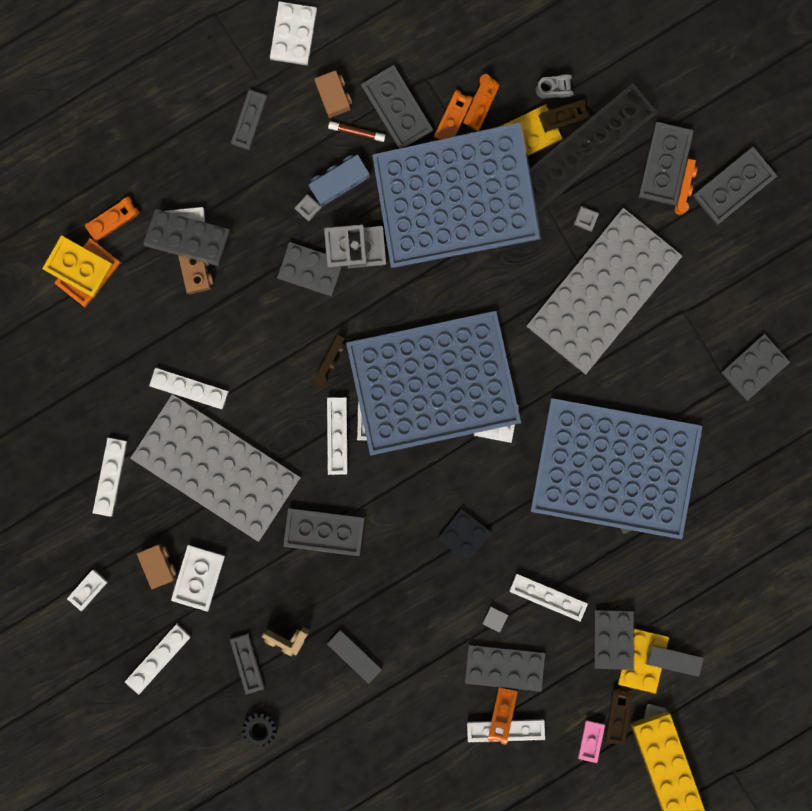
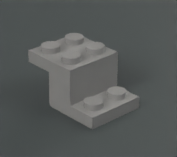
[324,225,386,268]

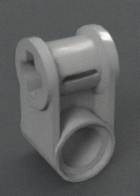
[535,75,573,98]

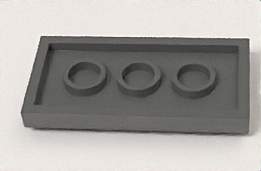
[361,65,433,149]
[638,122,694,206]
[693,147,777,225]
[144,209,230,266]
[283,508,365,556]
[465,644,545,692]

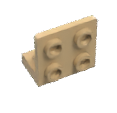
[262,627,310,656]

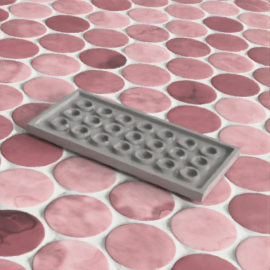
[526,208,682,375]
[130,394,301,542]

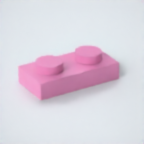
[578,720,605,763]

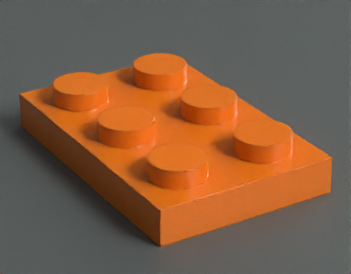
[55,238,121,307]

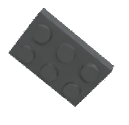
[277,242,342,297]
[721,334,790,401]
[595,610,634,670]

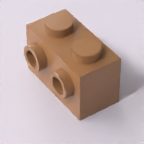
[314,71,352,118]
[178,255,213,294]
[137,544,177,589]

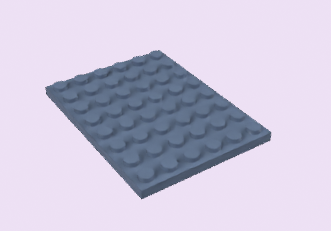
[372,123,541,268]
[346,311,521,456]
[530,398,702,539]

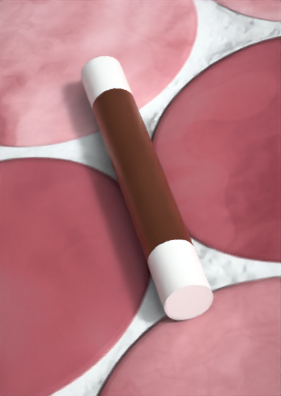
[328,121,386,142]

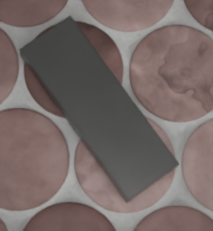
[231,89,268,150]
[327,630,382,684]
[230,633,265,694]
[645,645,704,677]

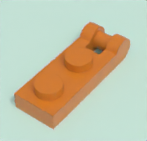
[463,74,499,132]
[434,89,474,140]
[674,159,697,215]
[85,196,140,242]
[488,687,518,745]

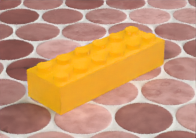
[631,710,705,811]

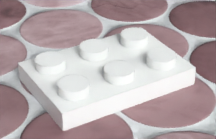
[270,2,317,66]
[171,545,225,612]

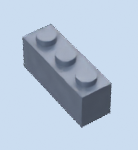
[309,155,370,207]

